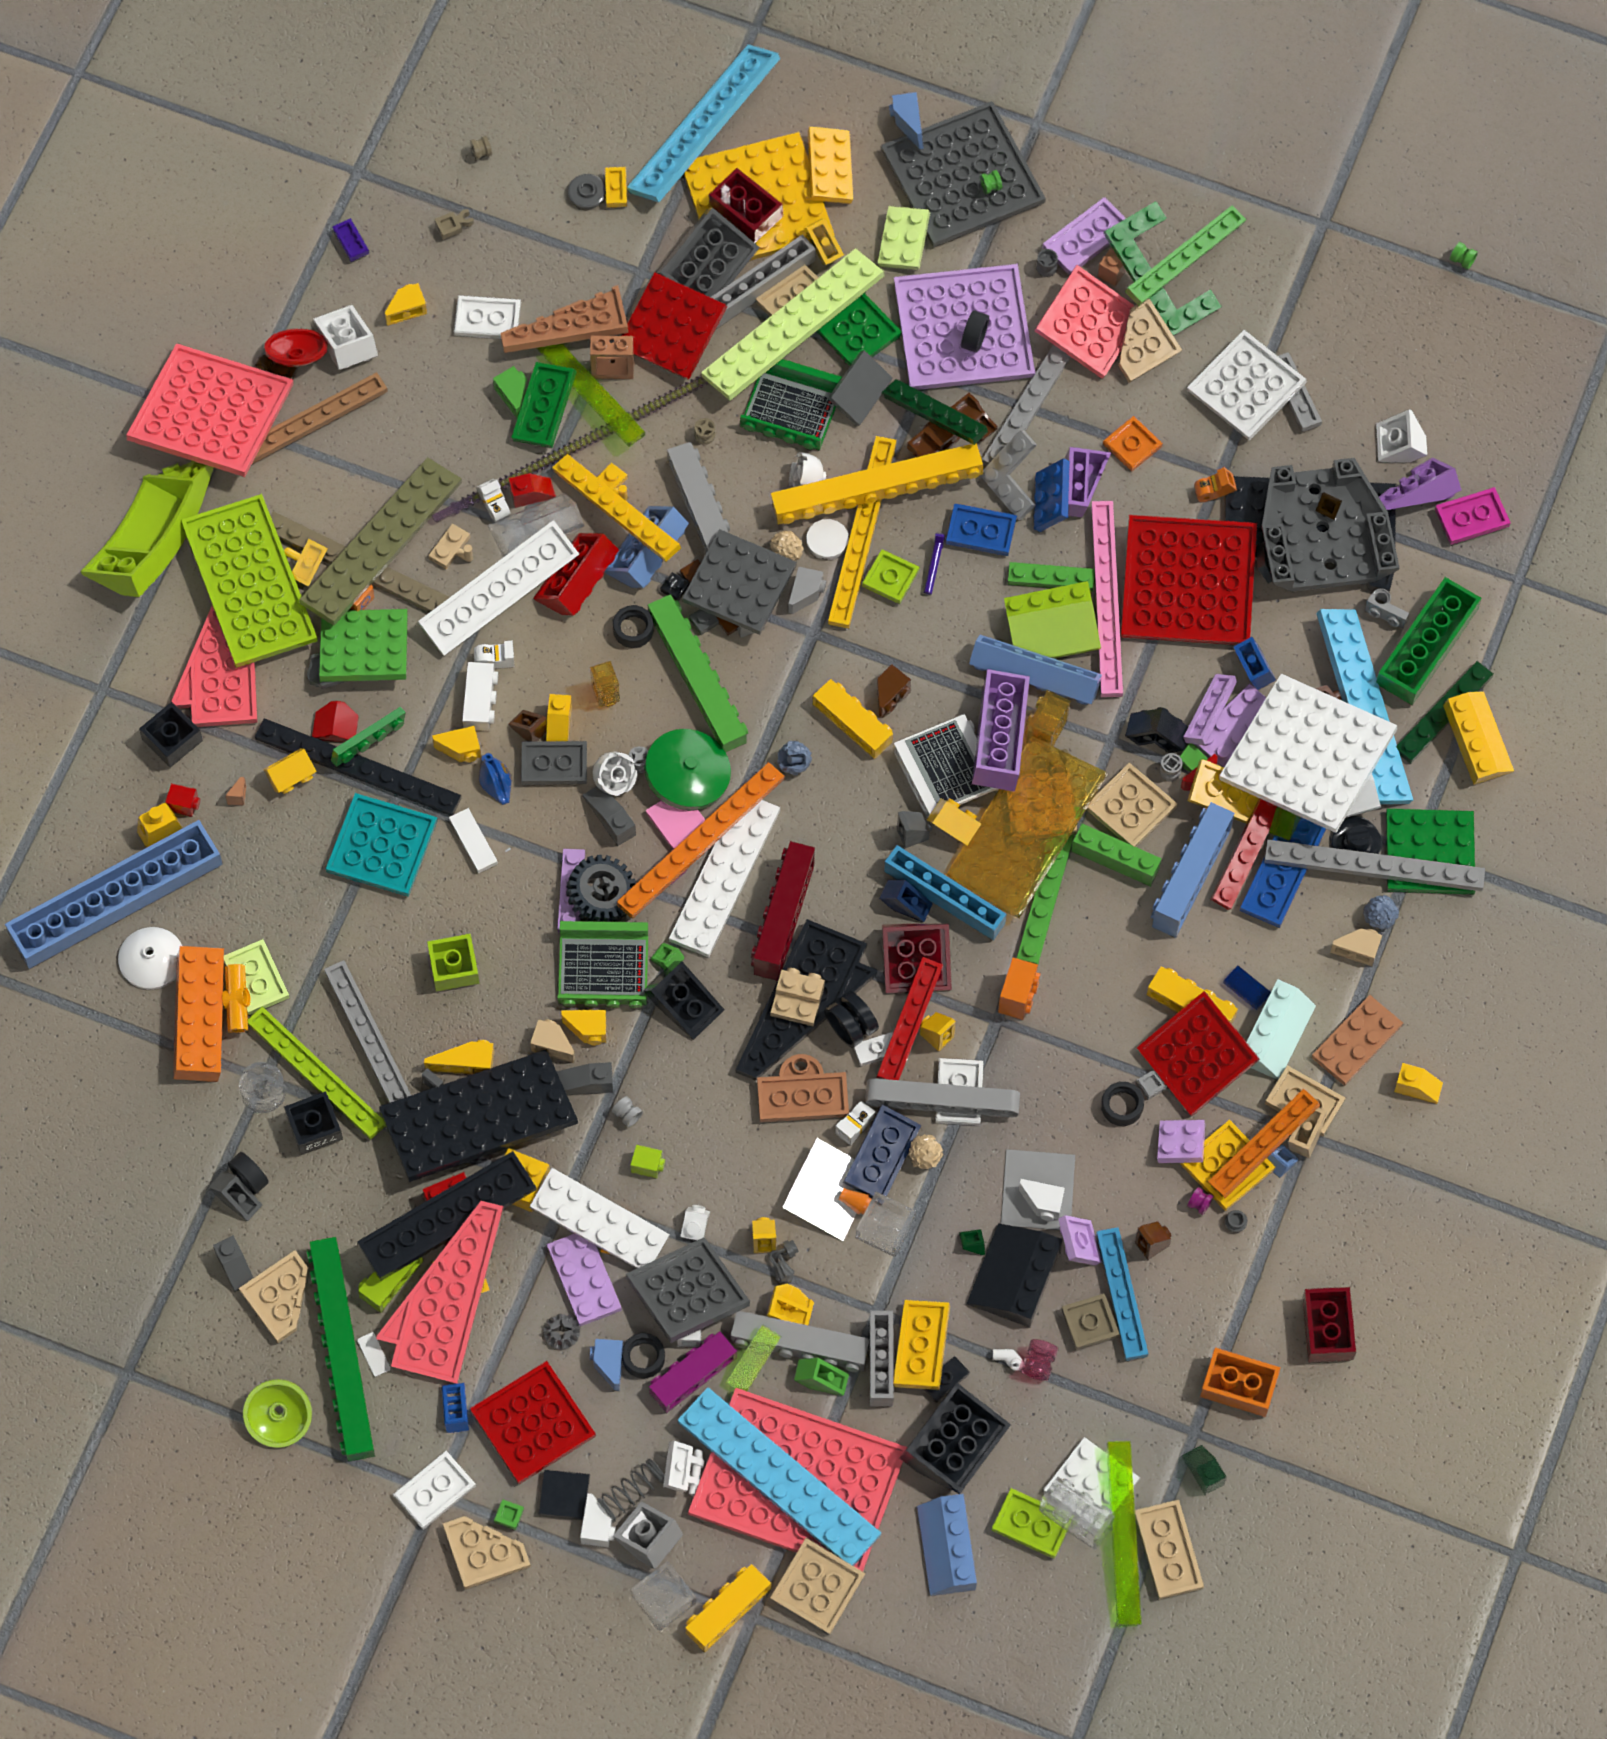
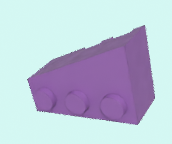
[1064,447,1111,517]

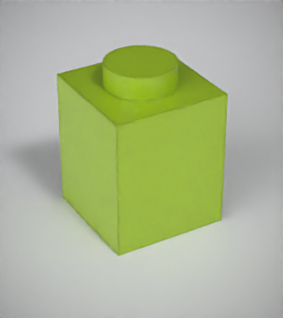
[631,1145,666,1179]

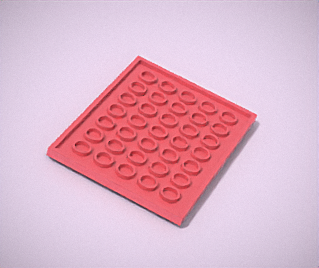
[688,1388,907,1572]

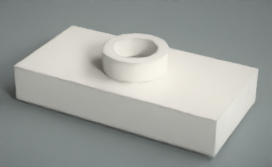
[854,1032,893,1067]

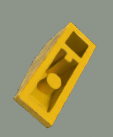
[424,1040,494,1074]

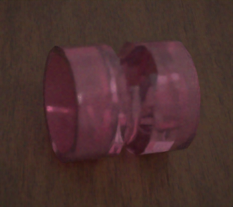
[1021,1339,1058,1381]

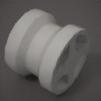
[628,746,648,773]

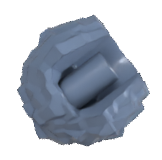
[777,741,812,775]
[1363,895,1399,930]

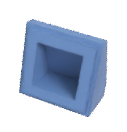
[1267,1144,1299,1177]

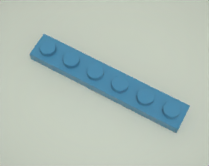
[1096,1227,1148,1361]

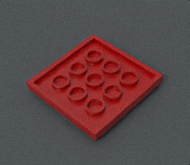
[621,272,727,380]
[1137,991,1260,1116]
[470,1361,596,1484]

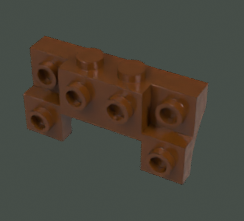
[907,393,997,457]

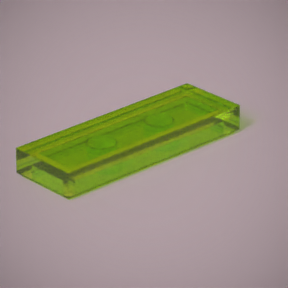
[726,1324,782,1391]

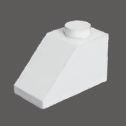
[1019,1179,1065,1221]
[580,1493,616,1548]

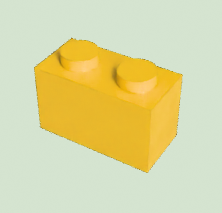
[804,218,844,265]
[263,748,317,794]
[927,798,981,846]

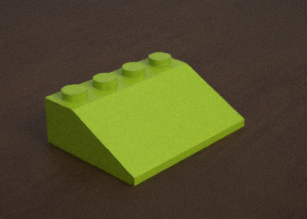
[1004,581,1101,659]

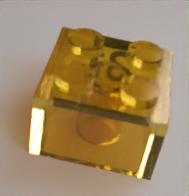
[1025,690,1071,754]

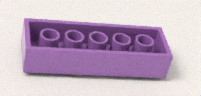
[972,669,1030,792]

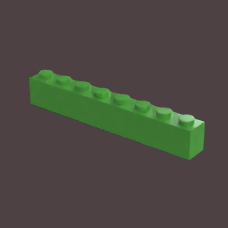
[648,594,749,752]

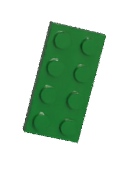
[511,362,577,448]

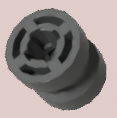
[1036,249,1058,277]

